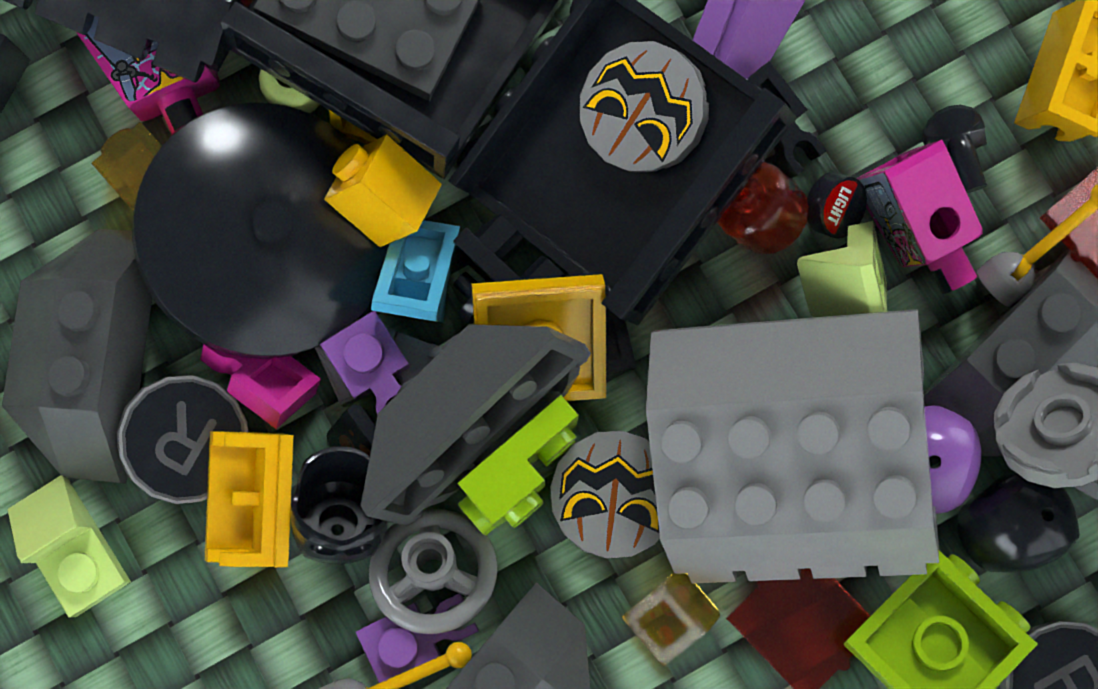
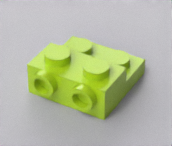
[457,395,579,536]
[843,551,1038,689]

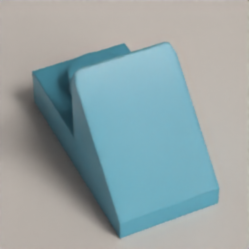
[371,220,460,322]

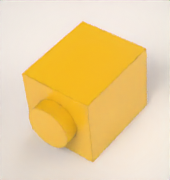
[324,134,442,247]

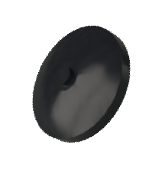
[132,103,390,359]

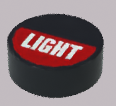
[805,172,867,239]

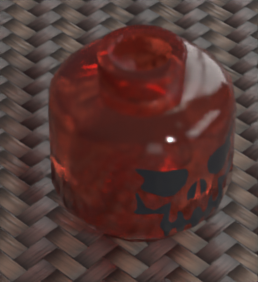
[717,162,809,254]

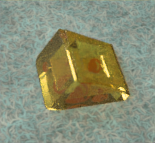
[621,572,720,666]

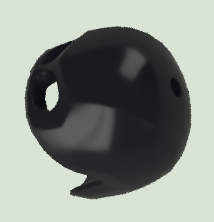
[290,446,388,564]
[957,472,1080,573]

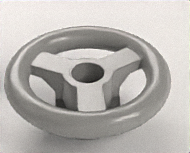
[369,509,497,634]

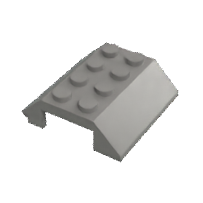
[646,309,939,584]

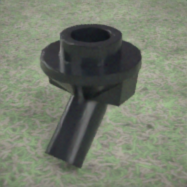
[922,104,987,193]

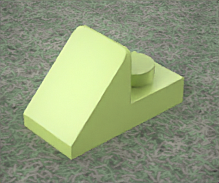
[797,221,887,317]
[7,475,131,618]

